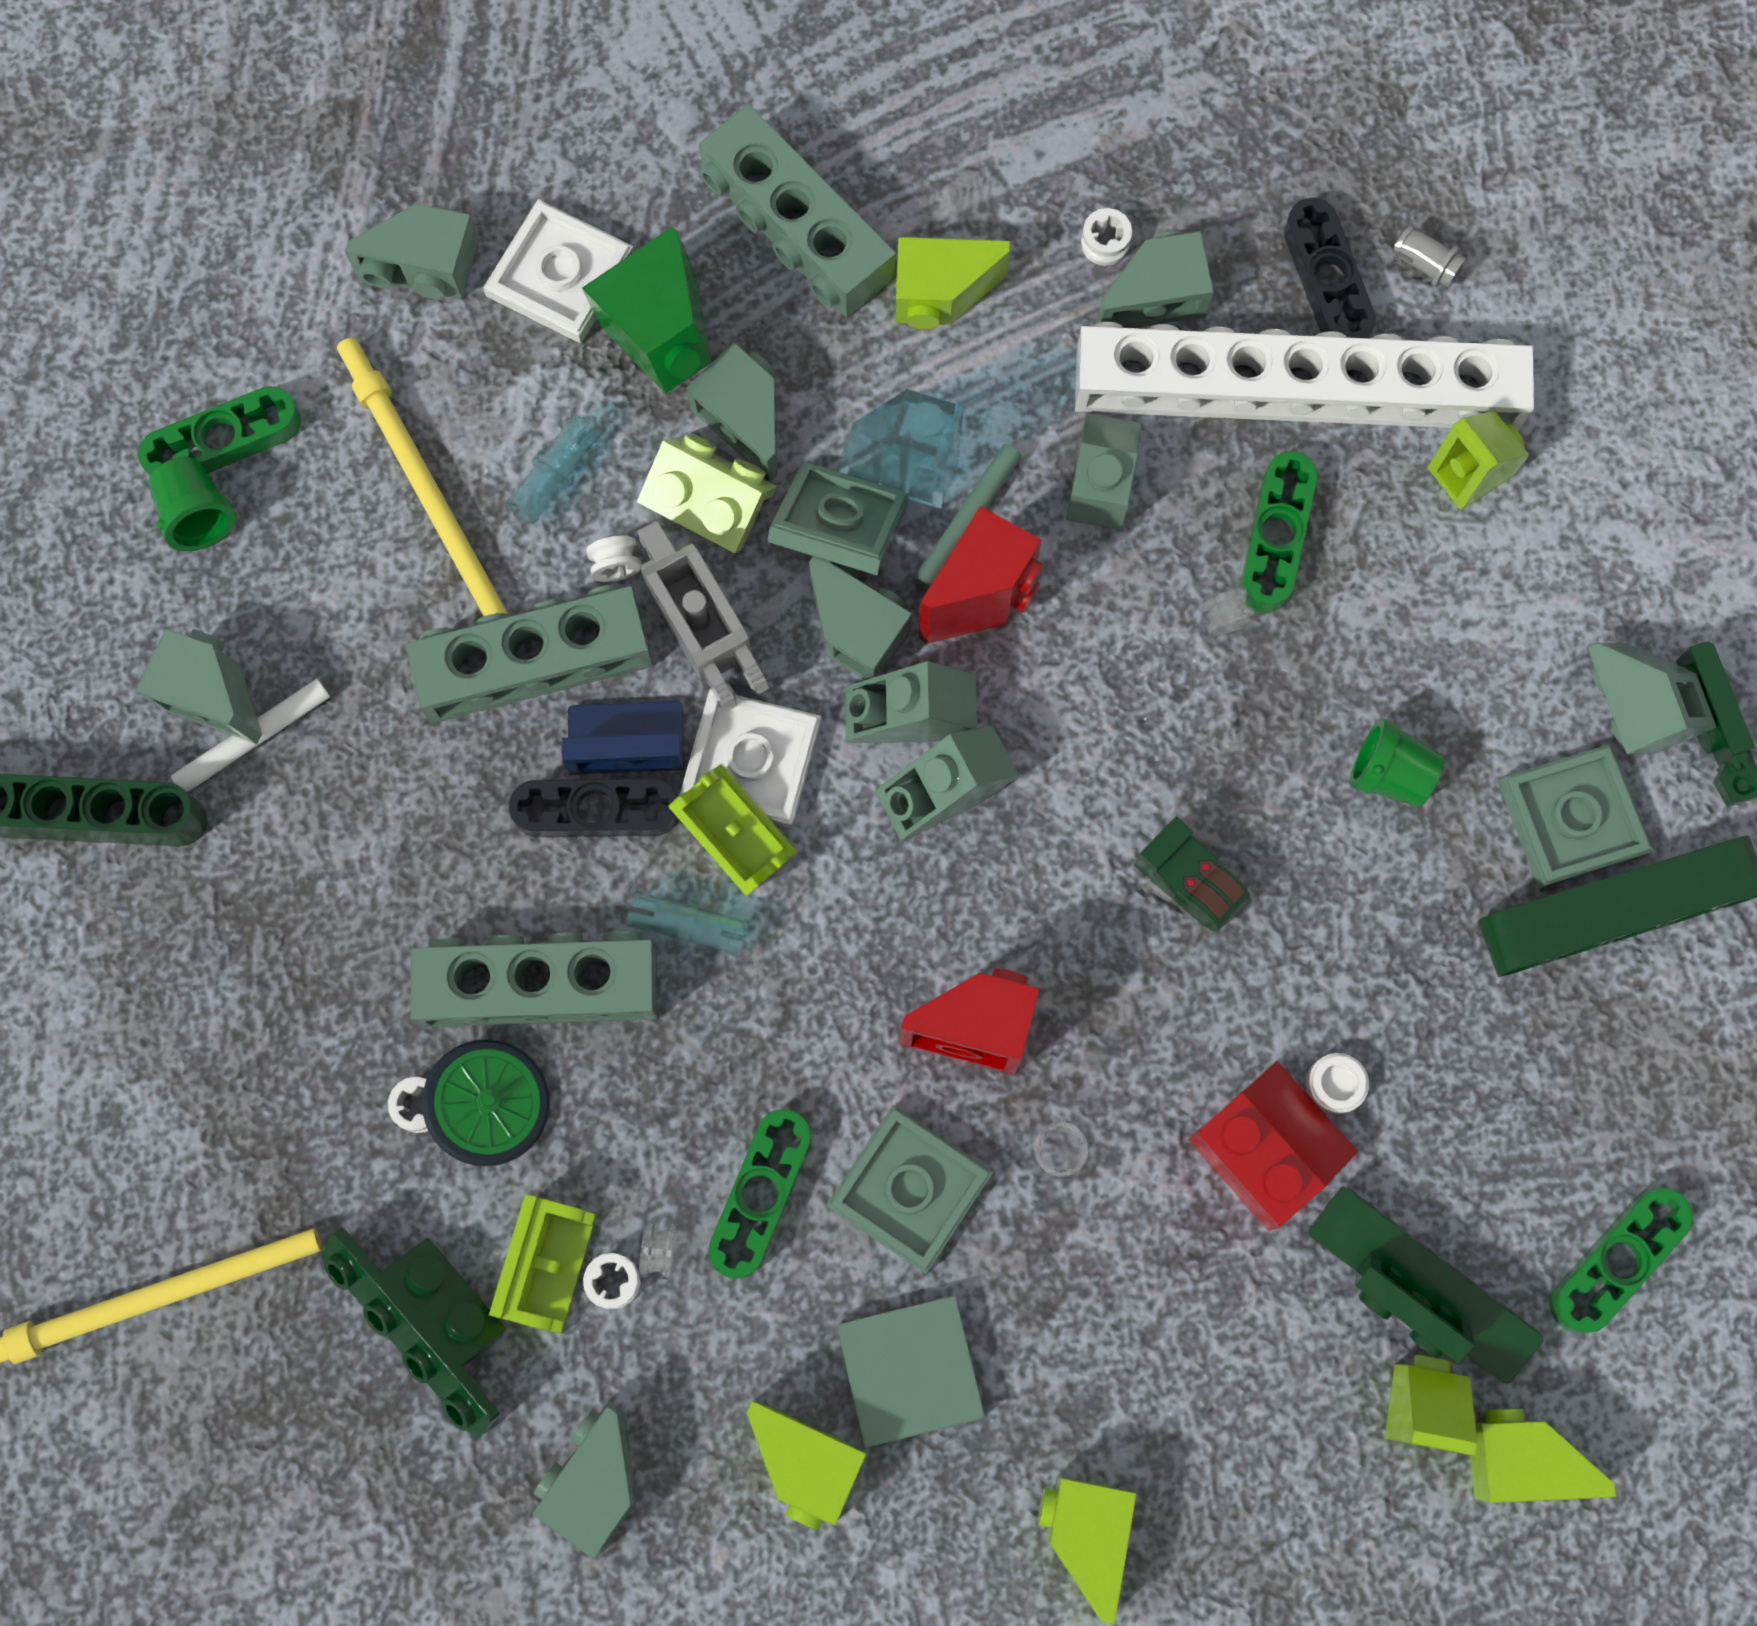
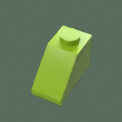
[896,237,1010,330]
[1427,411,1529,511]
[1384,1355,1478,1456]
[747,1400,867,1531]
[1470,1408,1616,1503]
[1038,1475,1136,1625]

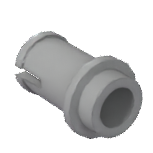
[1392,224,1467,288]

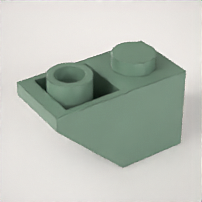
[345,203,479,299]
[809,556,912,680]
[1587,643,1717,755]
[845,661,977,743]
[875,725,1019,841]
[532,1405,637,1559]

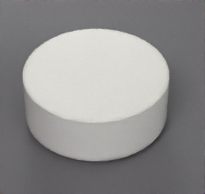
[1305,1053,1369,1115]

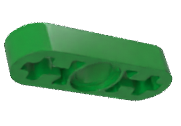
[138,386,301,476]
[1239,451,1317,613]
[709,1109,811,1279]
[1550,1188,1693,1333]

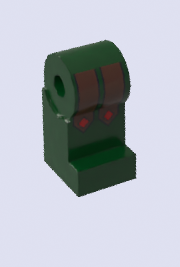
[1134,816,1250,932]

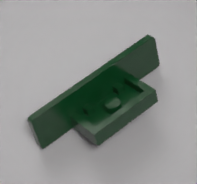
[1309,1186,1543,1384]
[321,1227,506,1440]

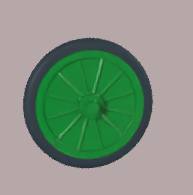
[422,1040,550,1166]

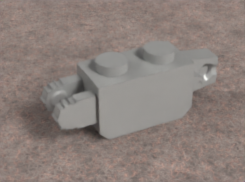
[637,521,769,712]

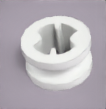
[1081,208,1133,266]
[586,535,641,582]
[388,1077,429,1133]
[583,1253,641,1309]

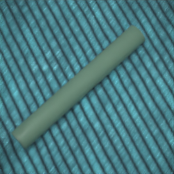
[913,444,1022,591]

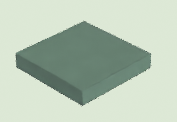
[767,462,910,575]
[1497,744,1654,890]
[826,1105,993,1275]
[836,1295,985,1448]

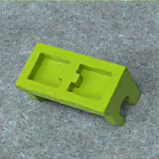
[668,763,798,896]
[489,1194,597,1334]

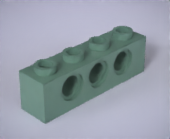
[699,104,896,319]
[405,585,653,724]
[410,931,658,1028]

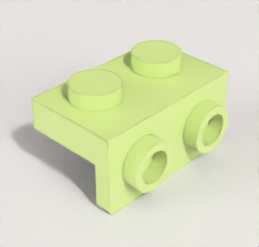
[637,433,777,554]

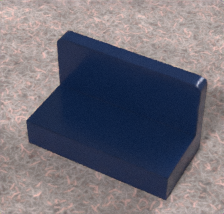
[562,701,685,775]

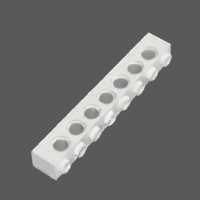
[1075,322,1534,431]

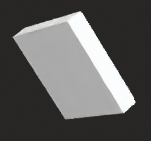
[483,199,634,344]
[679,688,821,829]

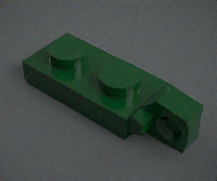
[1676,641,1757,807]

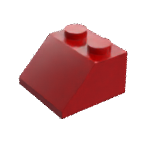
[919,506,1044,644]
[900,968,1040,1075]
[1188,1061,1358,1231]

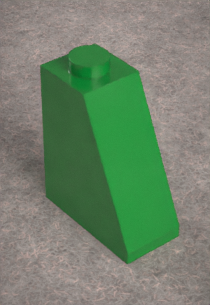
[582,227,712,394]

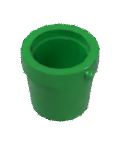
[149,457,237,551]
[1349,718,1444,807]

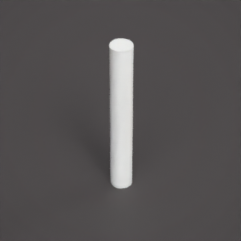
[171,678,330,792]

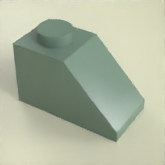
[1097,230,1214,328]
[686,342,778,482]
[1066,413,1141,530]
[135,629,262,744]

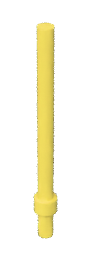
[337,337,510,617]
[0,1228,323,1364]

